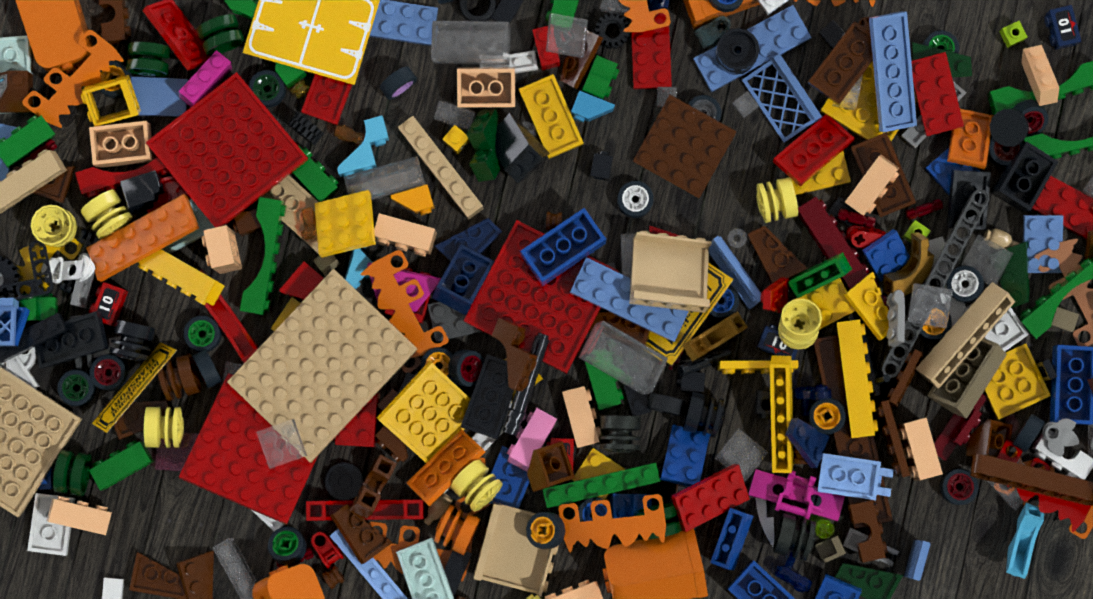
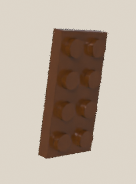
[808,21,873,106]
[851,132,916,217]
[875,400,910,478]

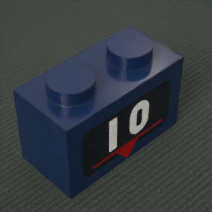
[1044,5,1081,50]
[756,324,798,360]

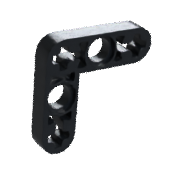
[0,240,54,301]

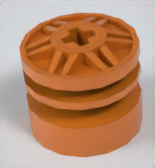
[434,505,481,555]

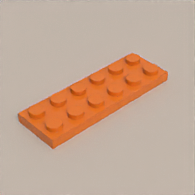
[86,194,199,282]

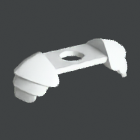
[41,255,95,283]

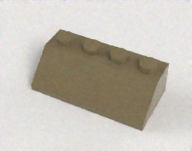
[927,338,1007,419]

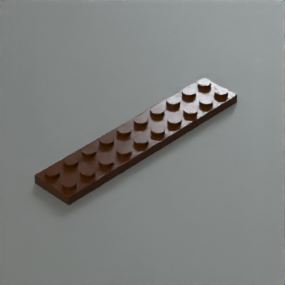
[813,334,893,529]

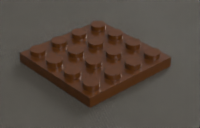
[633,94,737,198]

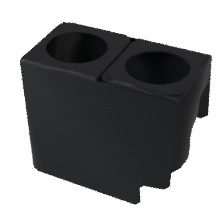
[120,170,164,214]

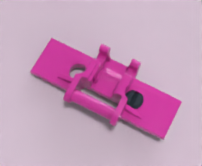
[748,469,845,522]

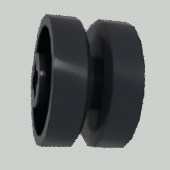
[715,28,759,75]

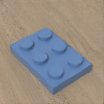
[1023,215,1063,273]

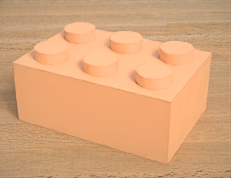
[457,67,515,107]
[89,121,154,168]
[374,213,437,257]
[202,225,242,274]
[897,418,943,481]

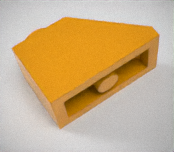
[391,185,435,216]

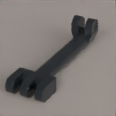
[60,229,100,294]

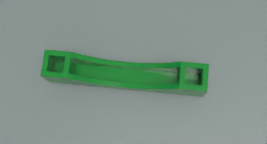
[224,0,307,89]
[987,61,1093,115]
[1023,133,1093,159]
[240,197,287,315]
[1019,258,1093,339]
[543,463,660,508]

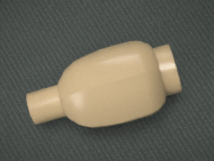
[983,229,1020,250]
[424,493,453,525]

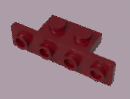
[934,394,987,461]

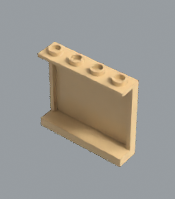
[629,231,712,313]
[473,502,559,597]

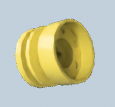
[756,177,798,223]
[81,189,133,239]
[31,205,77,247]
[778,299,822,350]
[144,407,184,448]
[451,459,503,512]

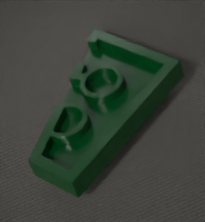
[911,42,972,78]
[991,241,1030,308]
[834,563,903,599]

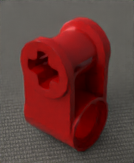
[846,225,886,248]
[311,531,344,569]

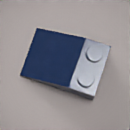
[432,244,495,315]

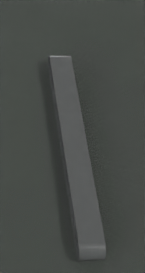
[880,189,989,378]

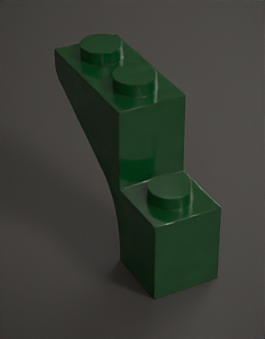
[467,109,501,182]

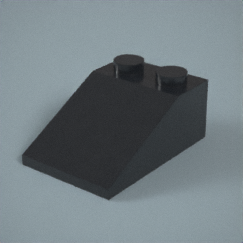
[495,112,550,183]
[991,142,1058,212]

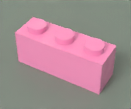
[507,408,557,472]

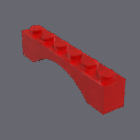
[75,157,171,198]
[200,270,259,363]
[306,500,424,521]

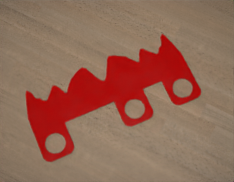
[997,440,1091,532]

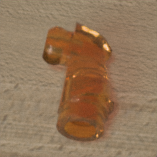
[334,125,365,145]
[301,207,317,240]

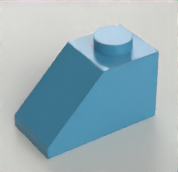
[571,91,615,122]

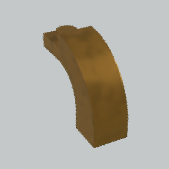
[883,232,934,296]
[682,311,748,362]

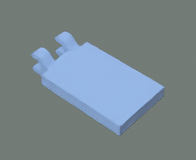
[817,453,894,501]

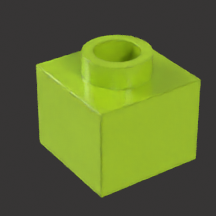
[999,21,1028,48]
[902,220,931,243]

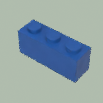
[710,508,754,571]

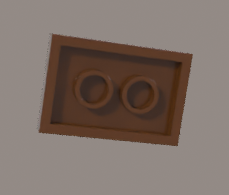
[888,349,922,409]

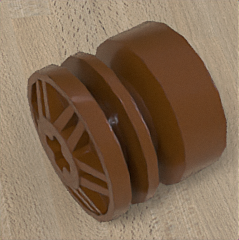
[157,354,201,401]

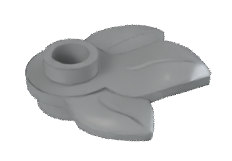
[1042,418,1079,457]

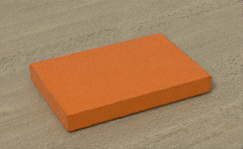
[947,109,994,169]

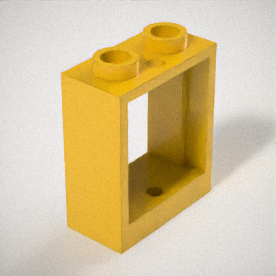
[81,75,141,127]

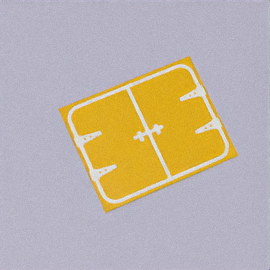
[242,0,380,85]

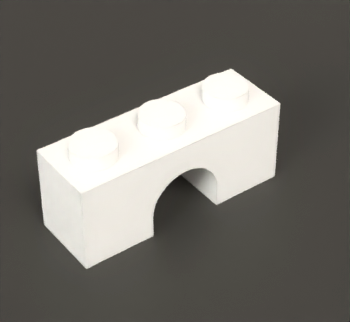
[1031,430,1093,480]

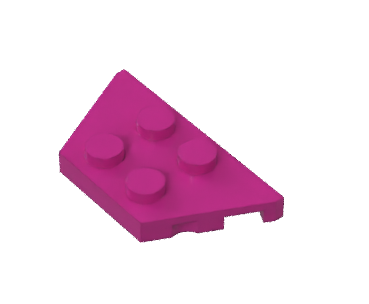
[367,262,441,312]

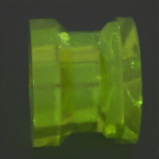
[815,519,834,539]

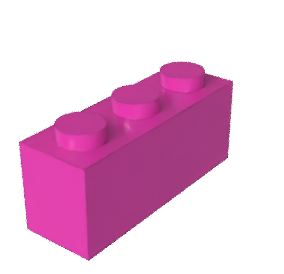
[179,50,232,107]

